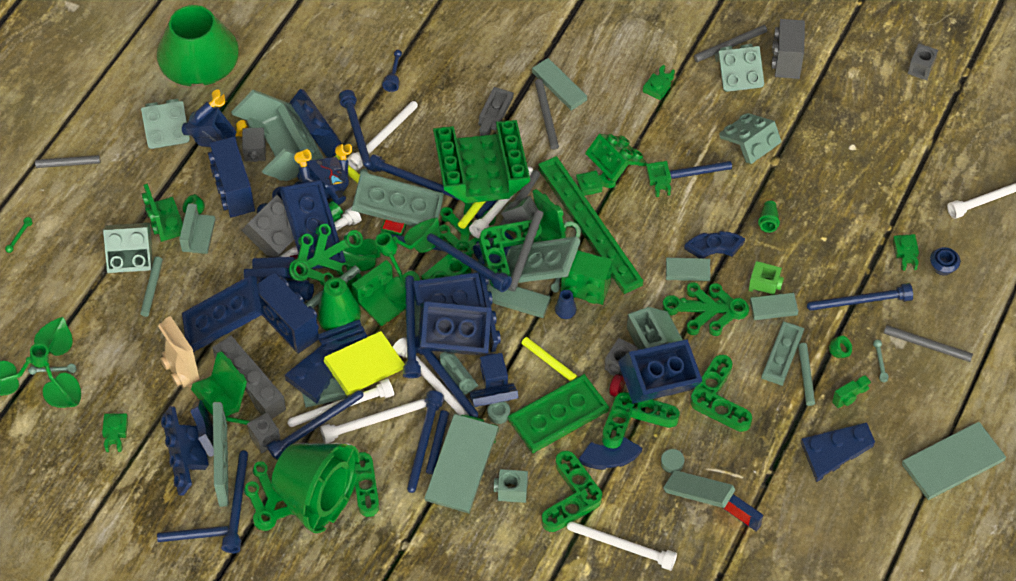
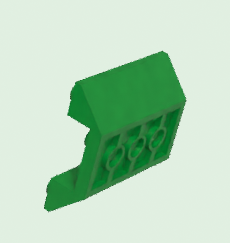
[433,120,530,203]

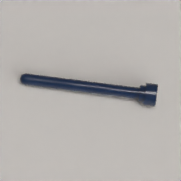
[339,90,371,168]
[367,154,459,200]
[427,234,512,292]
[403,275,421,379]
[806,283,913,311]
[416,336,478,418]
[266,390,364,460]
[407,391,444,493]
[221,450,248,553]

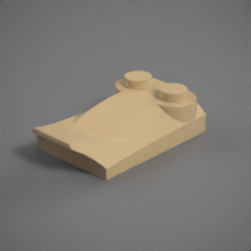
[158,316,200,388]

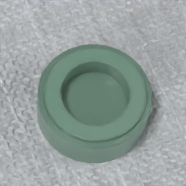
[487,401,510,424]
[661,449,684,473]

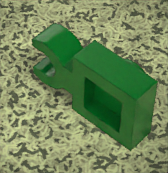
[643,65,675,101]
[646,161,671,197]
[576,170,616,196]
[893,234,919,271]
[832,375,871,409]
[102,413,128,452]

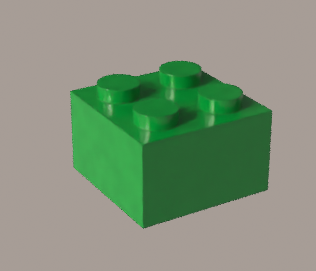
[561,250,612,305]

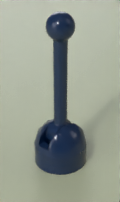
[382,50,402,92]

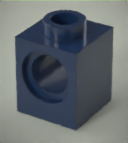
[480,353,508,389]

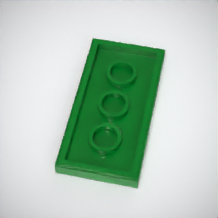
[508,374,610,454]

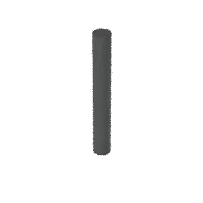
[35,155,101,168]

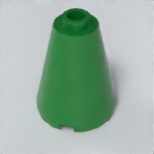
[317,277,361,331]

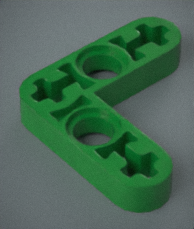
[479,220,542,289]
[690,355,753,432]
[602,392,680,449]
[542,451,602,532]
[355,452,379,517]

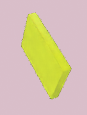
[324,331,405,396]

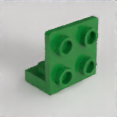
[585,133,647,181]
[141,183,183,242]
[520,189,566,243]
[352,260,406,326]
[191,351,247,417]

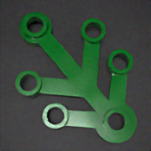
[439,202,496,257]
[289,224,363,286]
[662,282,749,336]
[244,461,294,531]

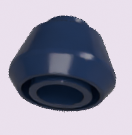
[930,247,961,276]

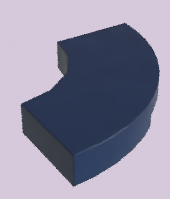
[684,231,745,259]
[190,400,214,457]
[578,437,643,470]

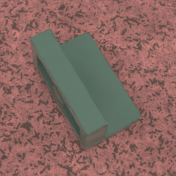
[179,204,216,254]

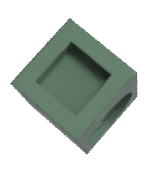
[494,469,528,503]

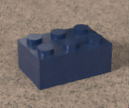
[207,137,255,218]
[257,272,319,354]
[417,301,492,356]
[618,339,703,404]

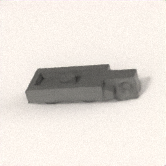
[478,87,514,136]

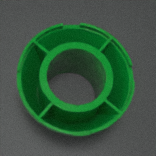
[156,5,239,86]
[271,443,360,534]

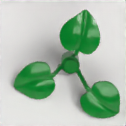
[342,217,440,304]
[0,317,81,408]

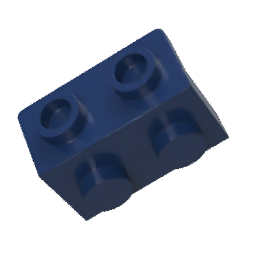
[244,257,295,284]

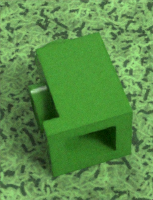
[749,261,784,295]

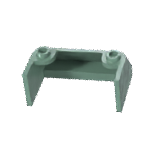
[231,90,324,181]

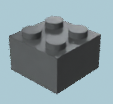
[771,19,805,79]
[241,195,294,258]

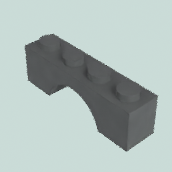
[212,335,286,419]

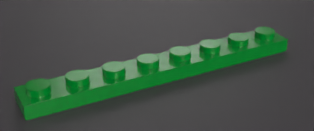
[538,156,643,294]

